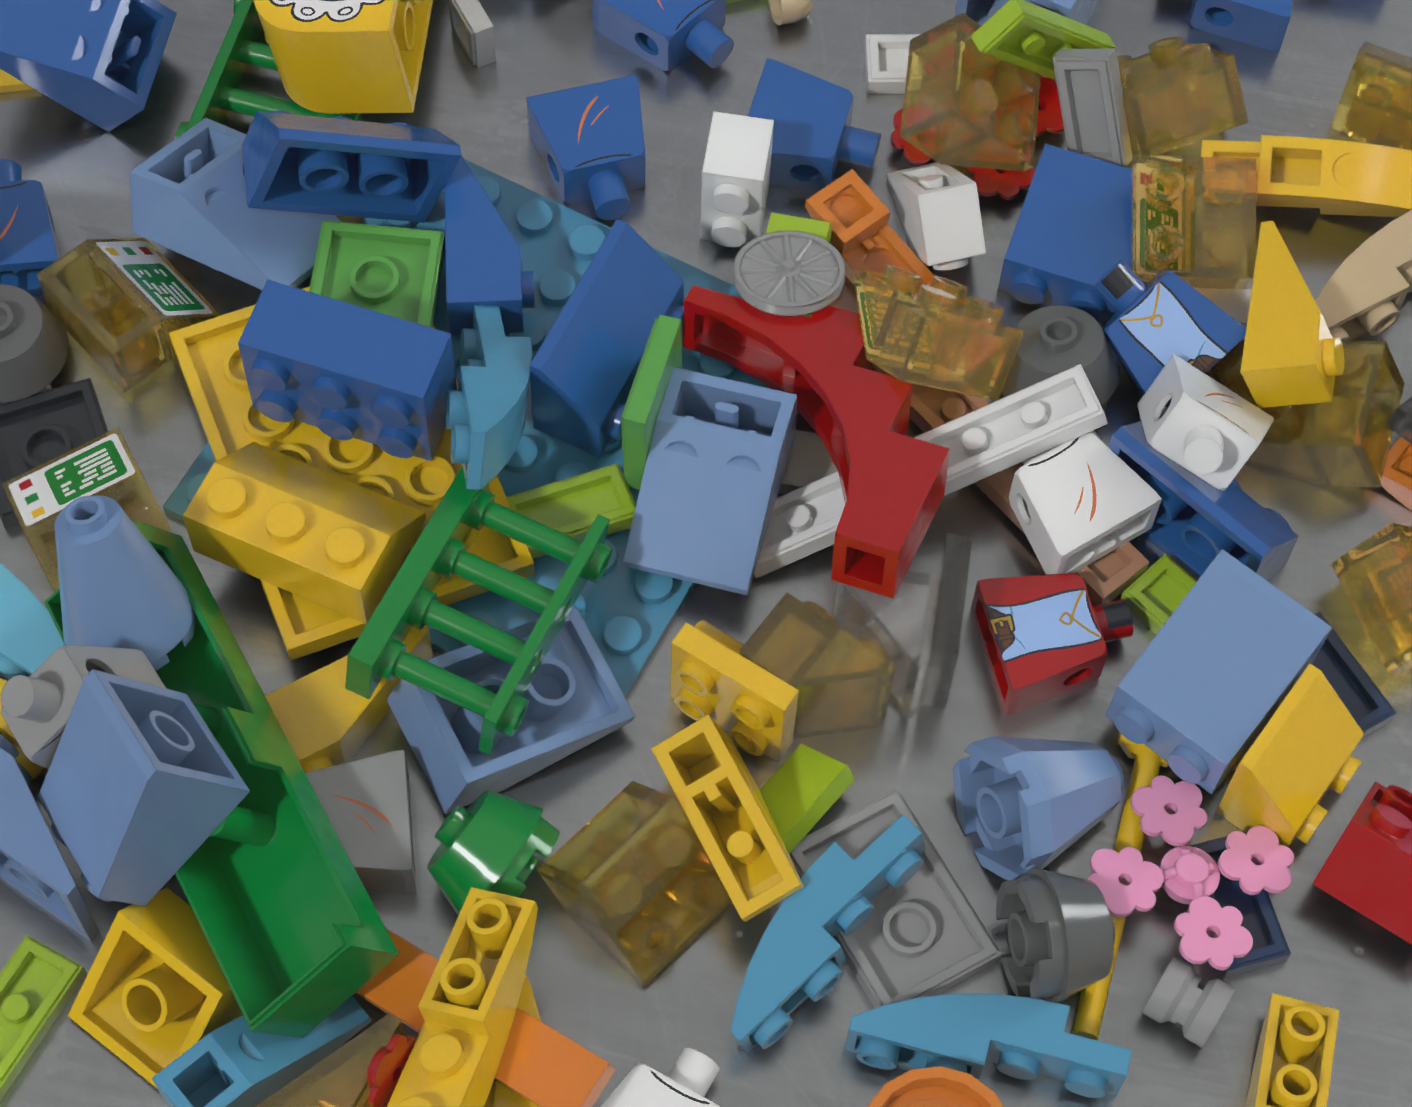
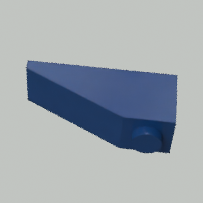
[444,156,535,335]

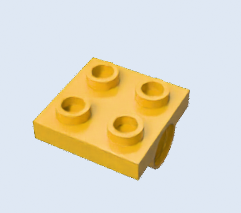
[670,620,799,763]

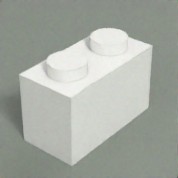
[700,111,774,247]

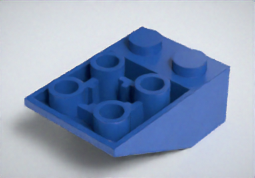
[0,0,177,132]

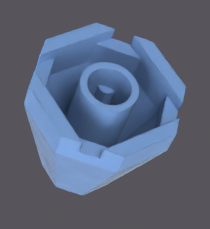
[953,736,1124,881]

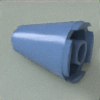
[54,495,197,671]

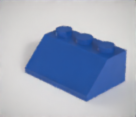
[242,110,462,223]
[529,219,684,457]
[1109,421,1299,582]

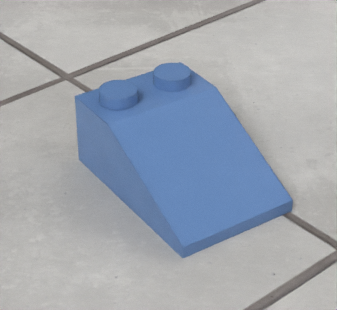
[387,605,636,814]
[0,735,99,941]

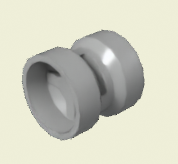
[1142,954,1236,1048]

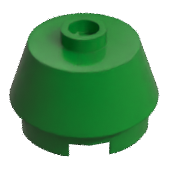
[427,790,560,916]

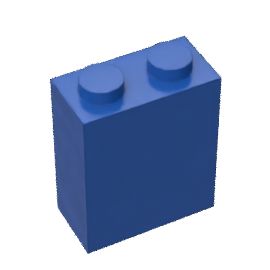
[997,144,1135,323]

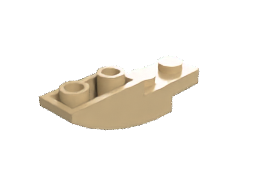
[1315,210,1412,349]

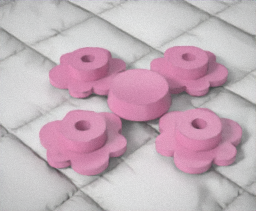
[1088,776,1294,970]

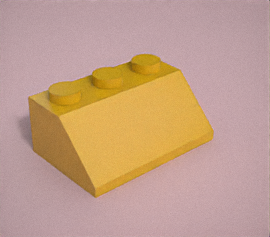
[183,441,426,624]

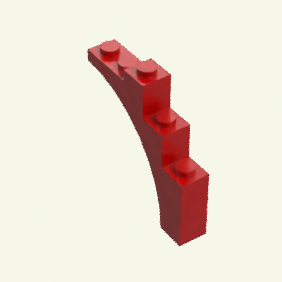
[683,285,950,599]

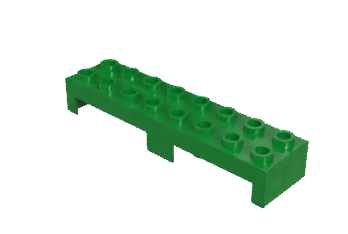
[44,519,399,1038]

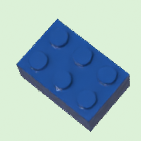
[238,279,457,461]

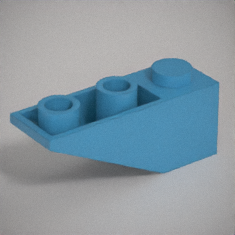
[152,996,372,1107]

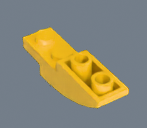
[1197,135,1412,217]
[387,887,538,1107]
[1245,993,1340,1107]

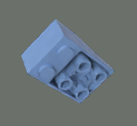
[130,118,342,290]
[623,367,797,595]

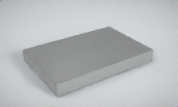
[789,788,1002,1008]

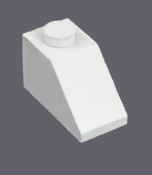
[886,161,986,270]

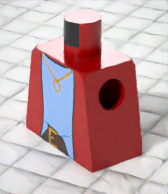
[971,573,1134,716]

